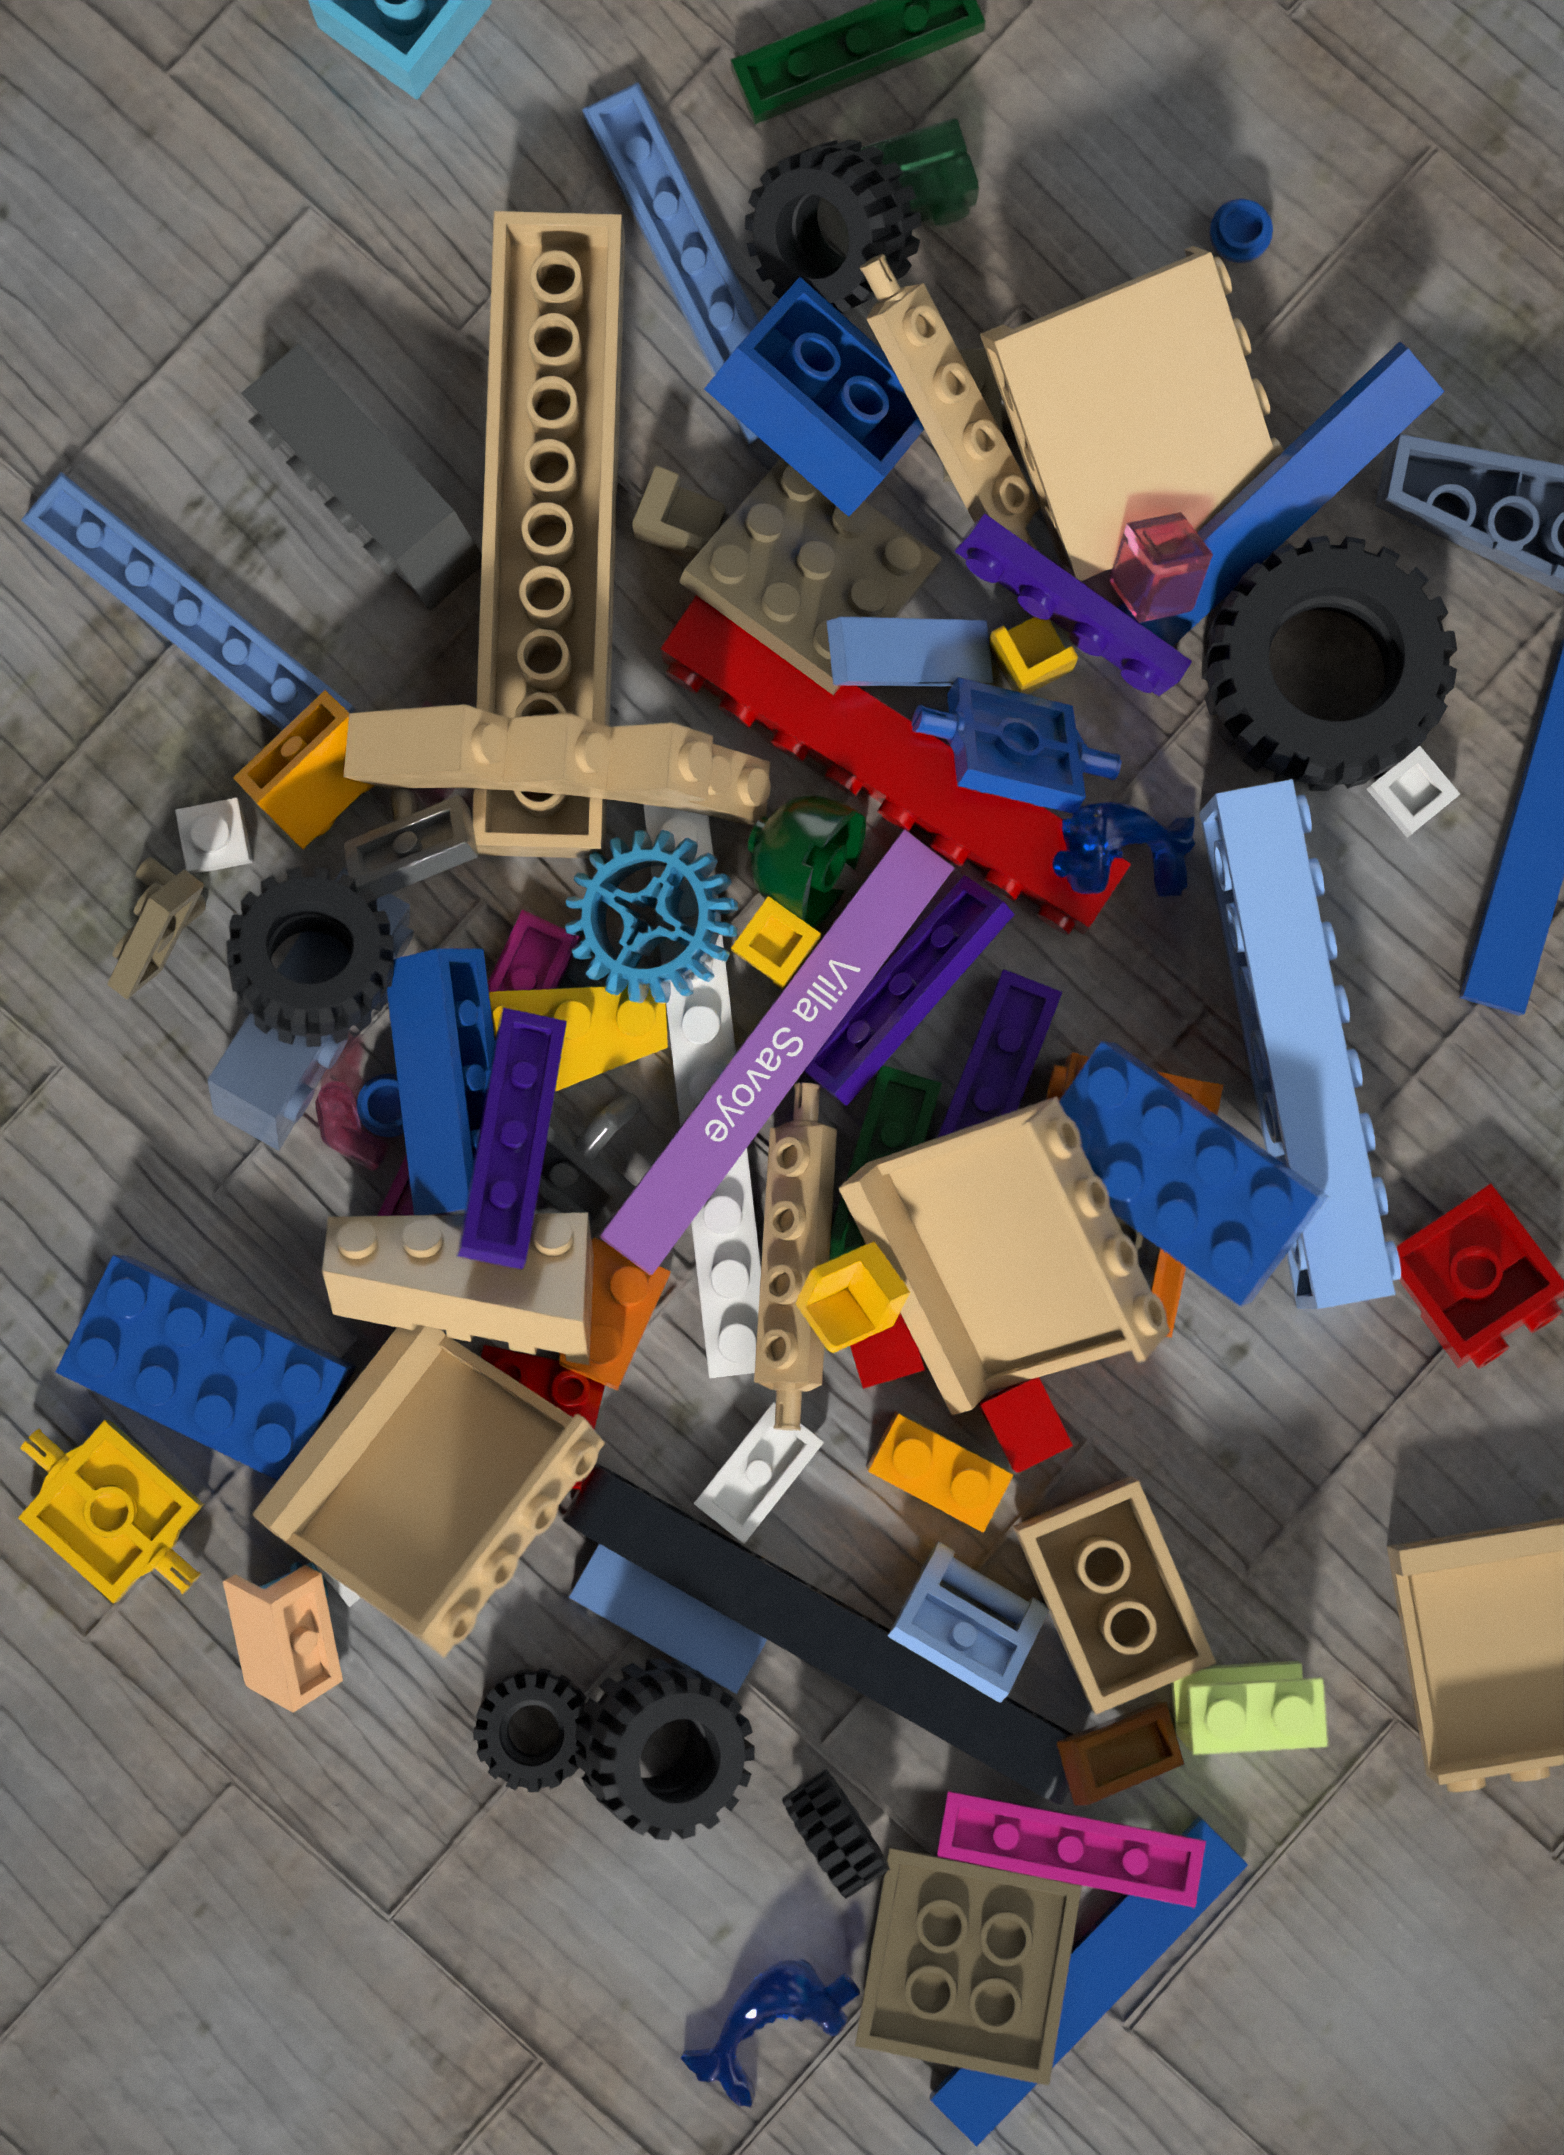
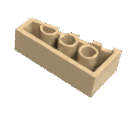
[322,1213,594,1365]

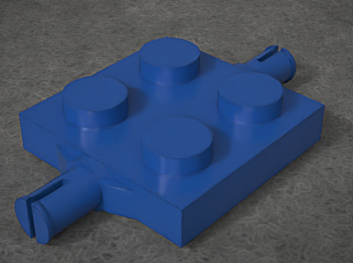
[912,677,1122,814]

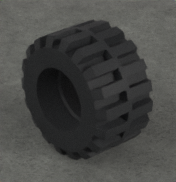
[745,139,921,313]
[226,867,394,1047]
[574,1658,755,1841]

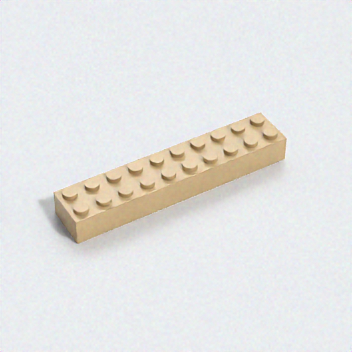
[472,211,625,858]

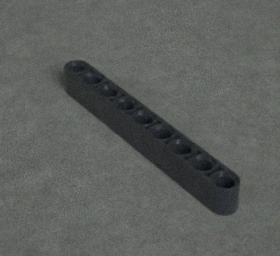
[562,1463,1074,1805]

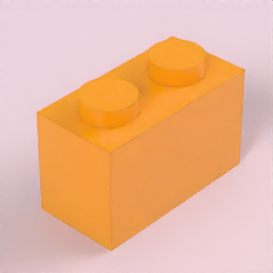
[233,690,375,850]
[866,1411,1014,1533]

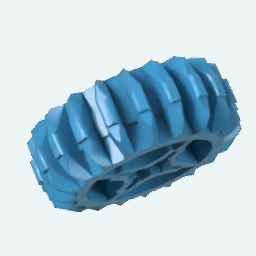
[565,830,738,1004]

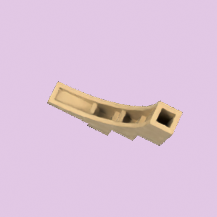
[344,705,771,825]

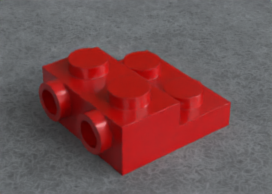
[1396,1183,1564,1369]

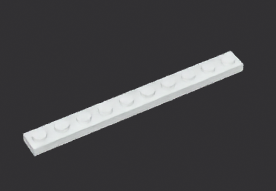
[643,804,761,1378]

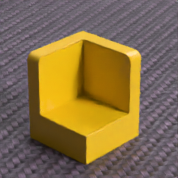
[989,617,1079,694]
[731,896,821,990]
[795,1241,910,1353]

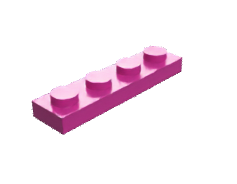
[937,1790,1206,1908]

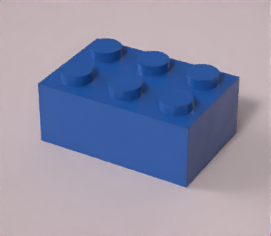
[704,277,924,517]

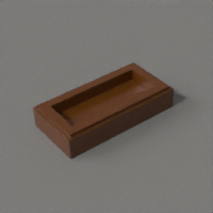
[1056,1702,1184,1806]

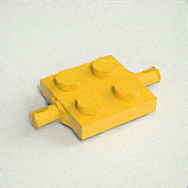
[18,1419,204,1604]

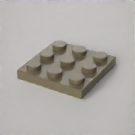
[679,458,942,695]
[855,1847,1082,2086]

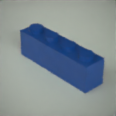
[387,948,495,1215]

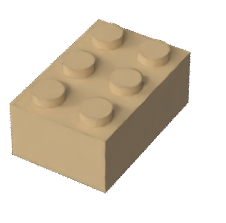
[1013,1476,1216,1715]

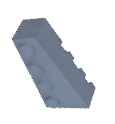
[1375,434,1564,594]
[207,867,414,1151]

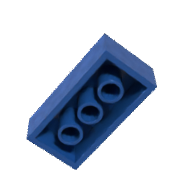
[1059,1041,1328,1307]
[55,1255,356,1481]

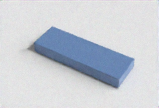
[827,617,993,686]
[569,1544,767,1694]

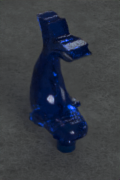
[1053,801,1196,897]
[680,1959,860,2108]

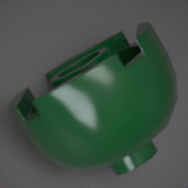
[748,796,866,927]

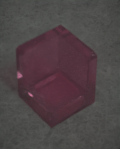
[1110,512,1213,623]

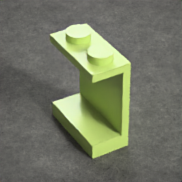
[1171,1661,1328,1755]

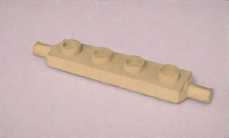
[859,254,1040,551]
[754,1083,837,1431]

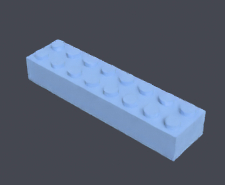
[1199,779,1401,1309]

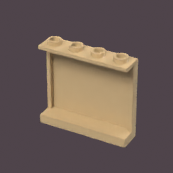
[980,246,1284,581]
[839,1097,1170,1415]
[252,1325,605,1658]
[1387,1517,1564,1792]

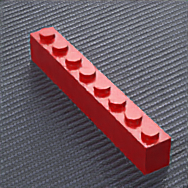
[660,595,1131,935]

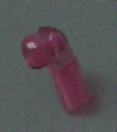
[315,1081,388,1171]

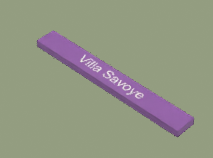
[598,829,954,1275]

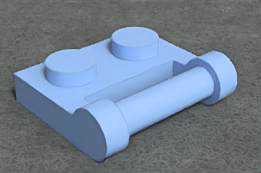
[888,1541,1049,1703]

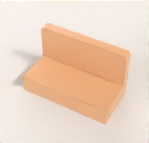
[223,1565,343,1713]

